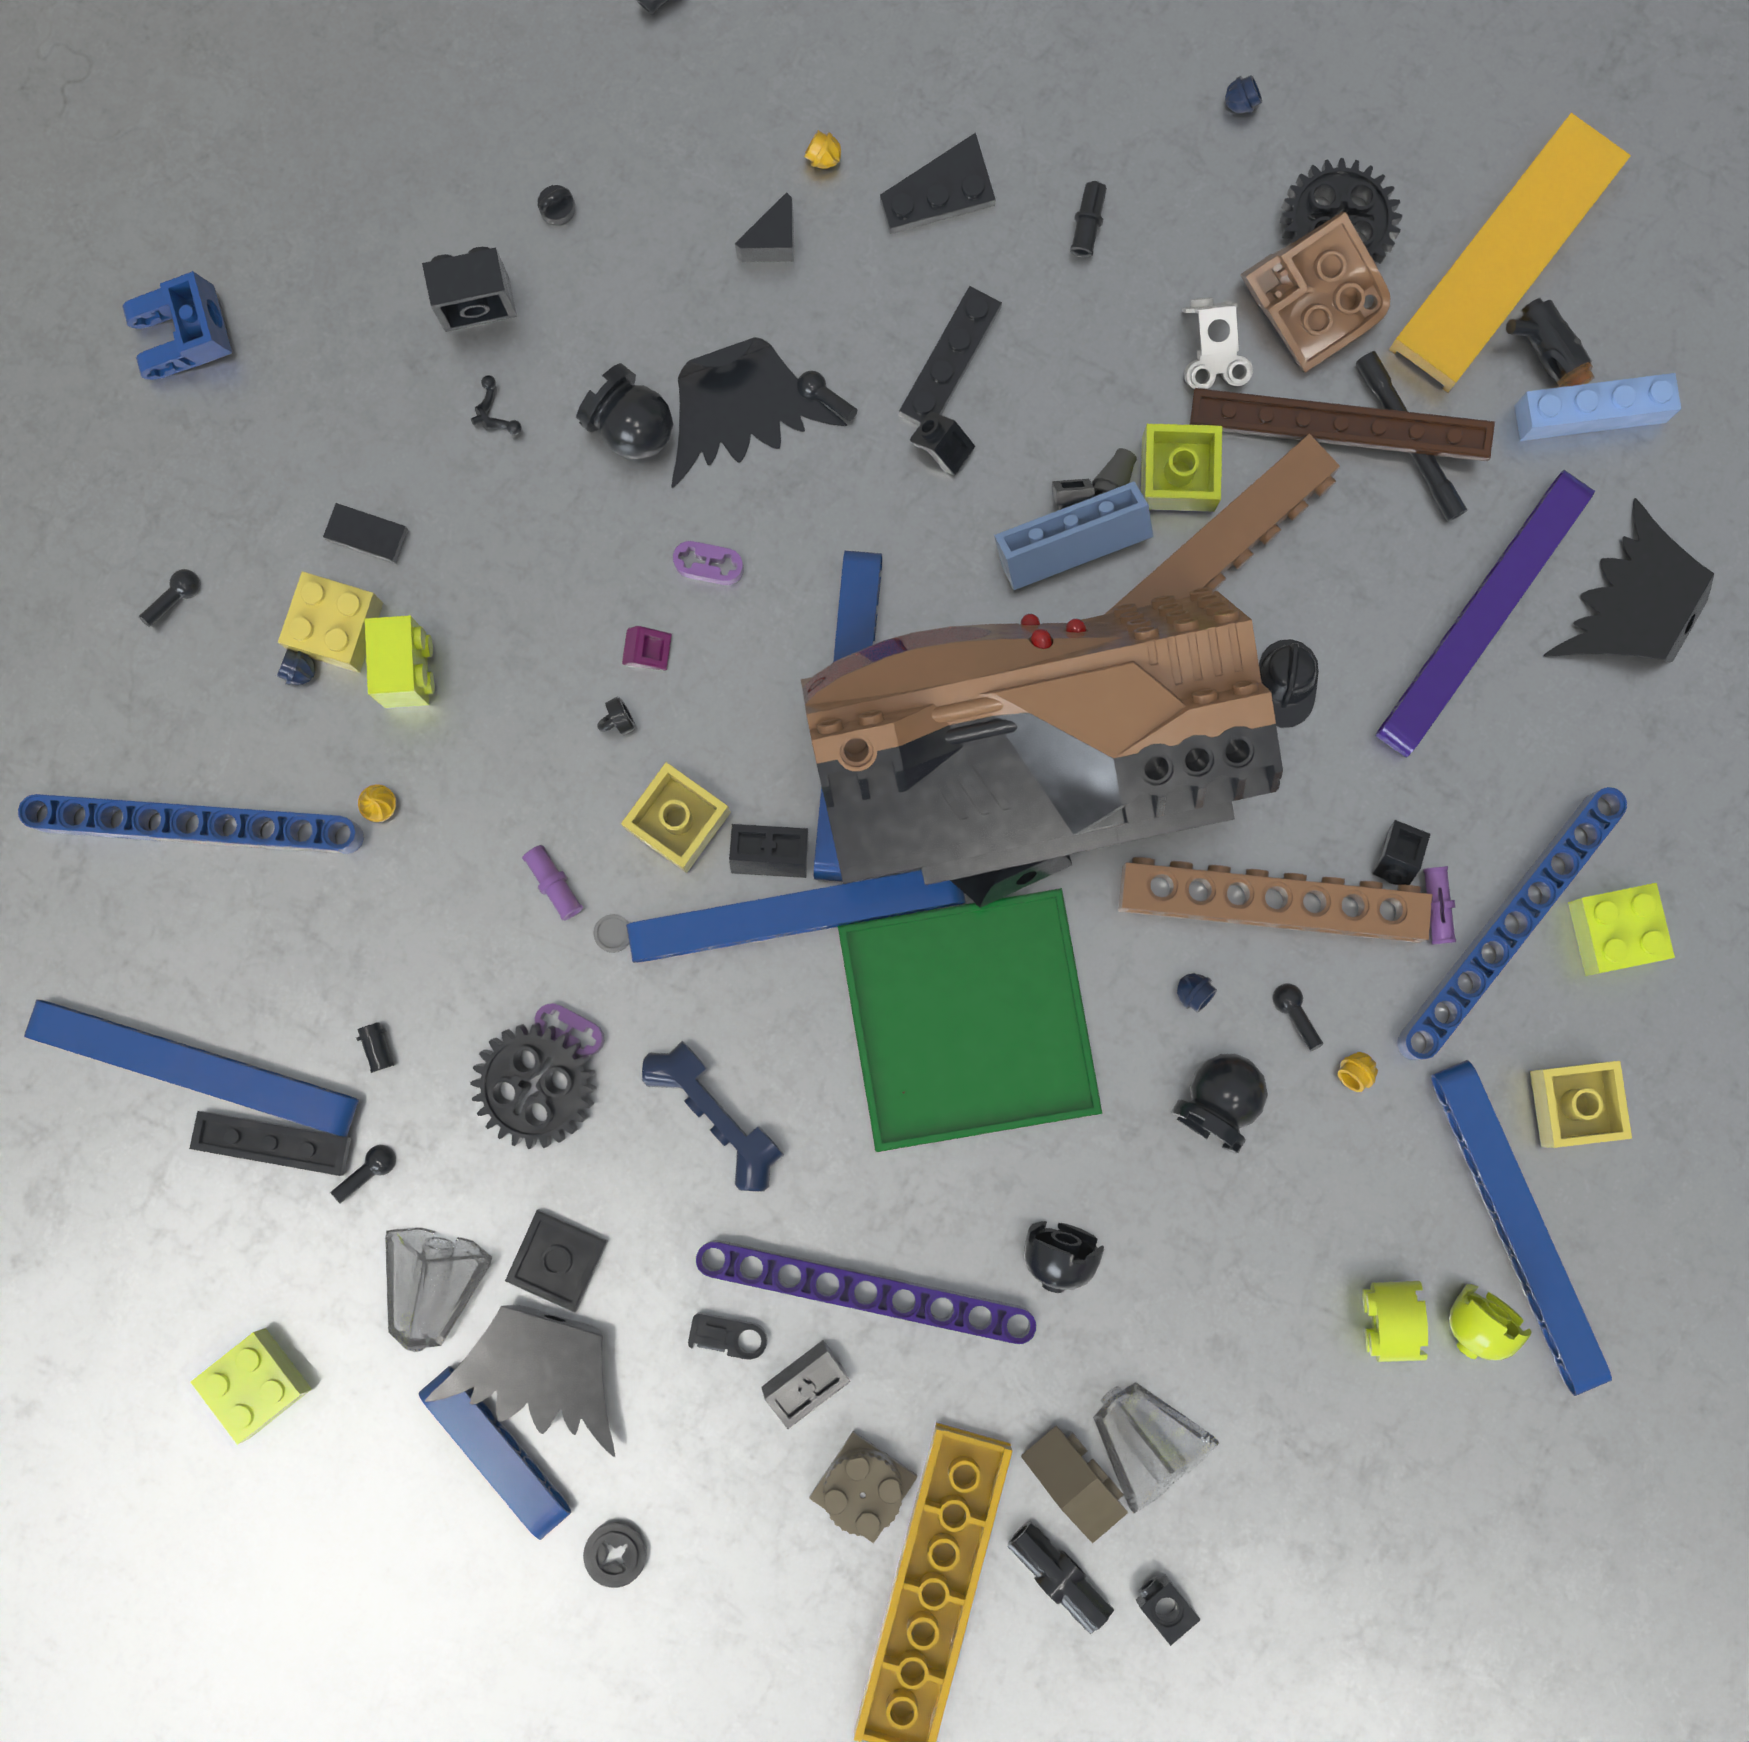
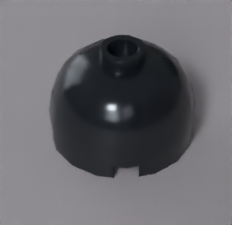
[1024,1221,1104,1293]

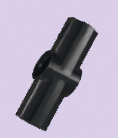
[1007,1521,1114,1634]

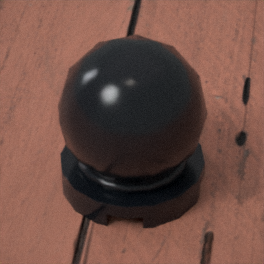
[576,363,673,460]
[1171,1054,1268,1153]

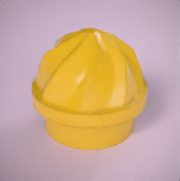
[804,130,841,169]
[358,784,396,822]
[1338,1052,1378,1092]

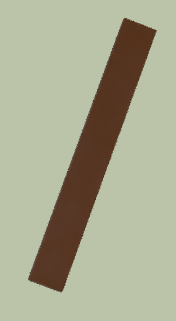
[1190,388,1495,461]

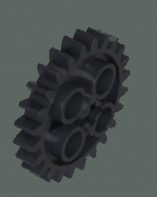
[1280,158,1402,264]
[470,1023,597,1149]

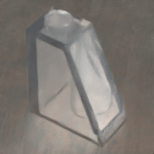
[385,1228,492,1352]
[1093,1382,1220,1514]

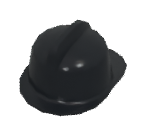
[1259,639,1319,728]

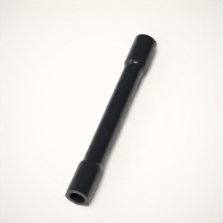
[1356,351,1468,522]

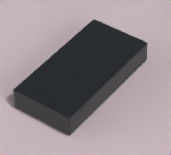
[323,503,408,564]

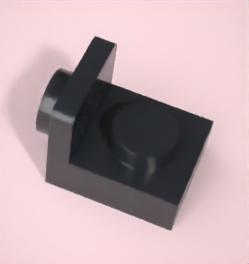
[910,412,975,476]
[1373,820,1430,885]

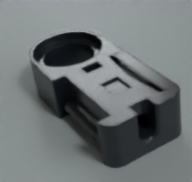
[688,1312,768,1360]

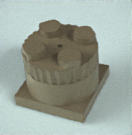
[809,1431,917,1543]

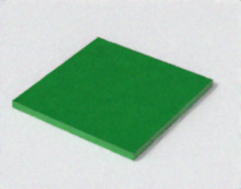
[838,888,1103,1152]

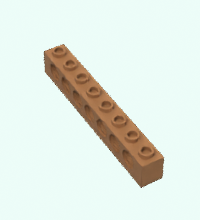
[1118,857,1432,943]

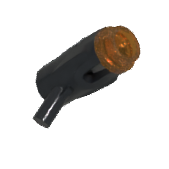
[1506,298,1595,387]

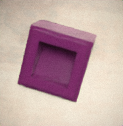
[622,626,672,671]

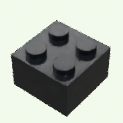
[422,246,517,332]

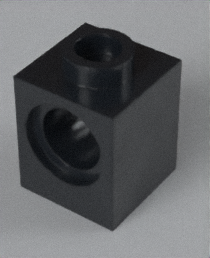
[1136,1574,1201,1646]

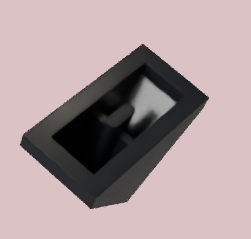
[735,192,794,262]

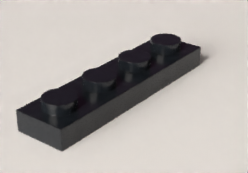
[899,286,1002,426]
[189,1111,351,1176]

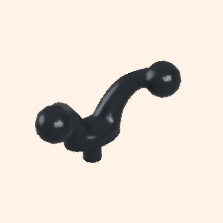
[471,375,522,435]

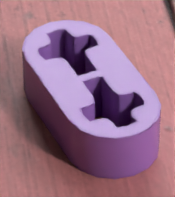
[673,541,744,585]
[535,1003,604,1056]

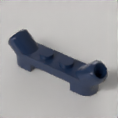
[642,1041,784,1192]

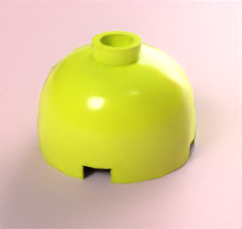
[1449,1284,1532,1360]

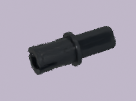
[1070,181,1107,257]

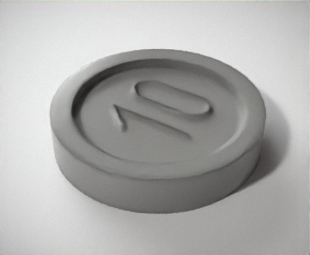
[594,914,629,953]

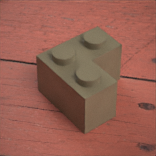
[1021,1425,1128,1544]

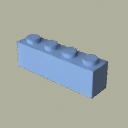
[1514,373,1681,441]
[994,481,1153,590]

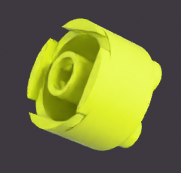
[1362,1281,1428,1362]

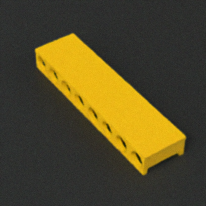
[1389,112,1631,393]
[854,1422,1013,1742]

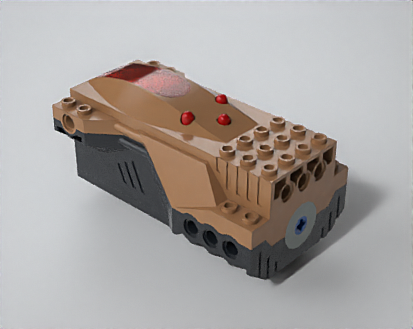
[801,587,1283,885]

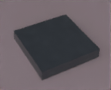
[505,1209,608,1313]

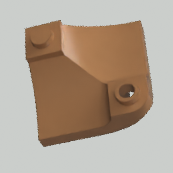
[1240,212,1391,372]

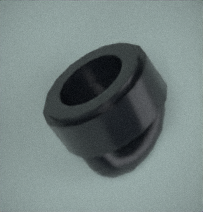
[537,185,575,225]
[597,697,636,735]

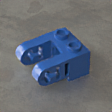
[122,271,232,380]

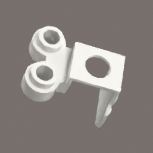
[1182,297,1253,389]

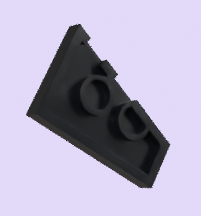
[880,132,996,234]

